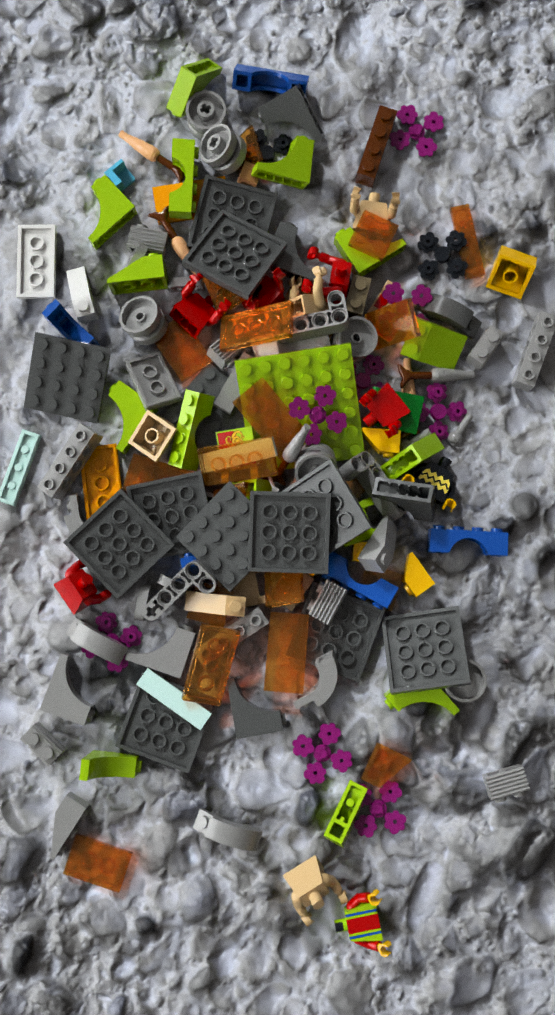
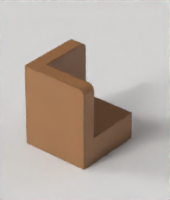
[236,160,259,187]

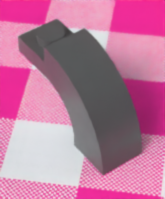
[417,293,482,339]

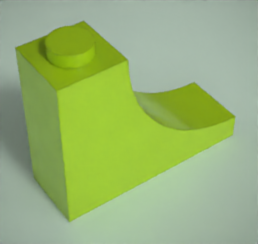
[166,58,222,118]
[251,136,314,190]
[88,175,137,250]
[334,227,406,276]
[108,380,158,455]
[380,432,445,479]
[383,689,460,715]
[79,750,142,781]

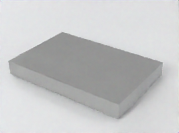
[125,351,182,411]

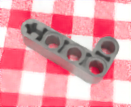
[273,290,349,344]
[339,451,407,522]
[143,560,218,621]

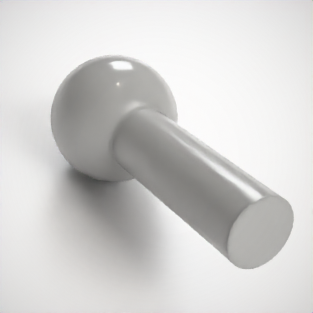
[447,413,474,446]
[400,428,432,452]

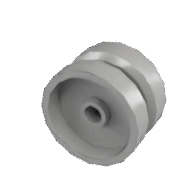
[185,90,228,140]
[199,124,247,175]
[119,295,168,345]
[330,316,378,364]
[294,442,337,481]
[442,659,487,703]

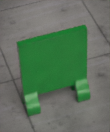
[373,386,425,434]

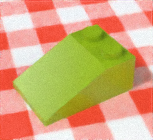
[107,253,168,295]
[400,316,468,369]

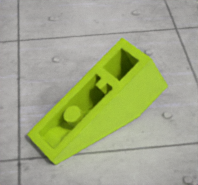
[324,780,368,847]

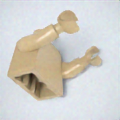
[349,186,400,239]
[280,266,328,319]
[283,855,348,927]

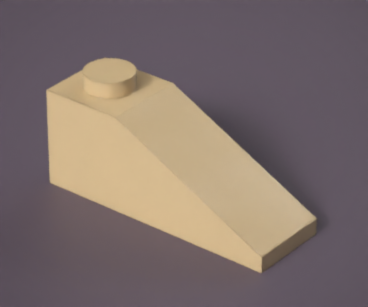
[184,591,246,617]

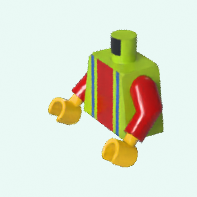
[334,889,392,957]

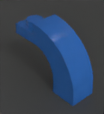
[42,299,100,346]

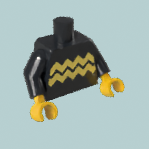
[401,456,456,513]

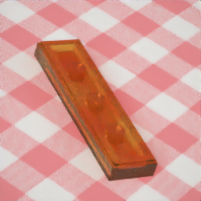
[449,204,485,280]

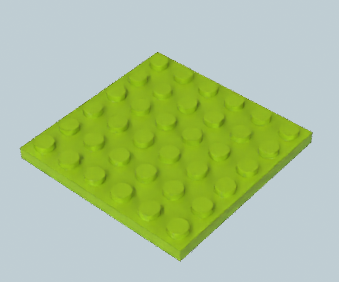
[234,342,364,473]

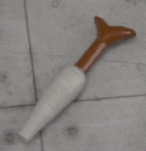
[397,364,475,388]
[263,424,311,486]

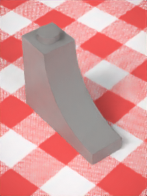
[125,624,197,678]
[40,653,95,726]

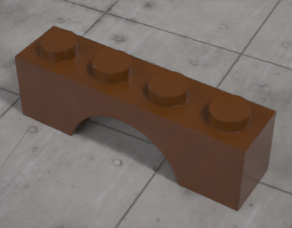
[355,105,397,188]

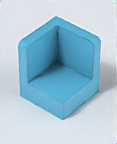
[104,159,135,192]

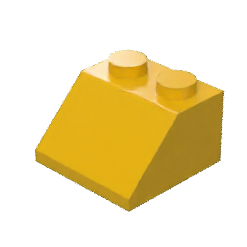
[486,245,537,300]

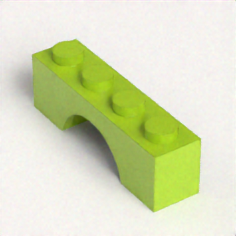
[169,138,199,219]
[168,389,215,471]

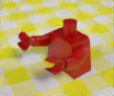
[301,246,352,304]
[239,267,286,316]
[169,273,232,340]
[358,382,411,439]
[54,560,112,615]

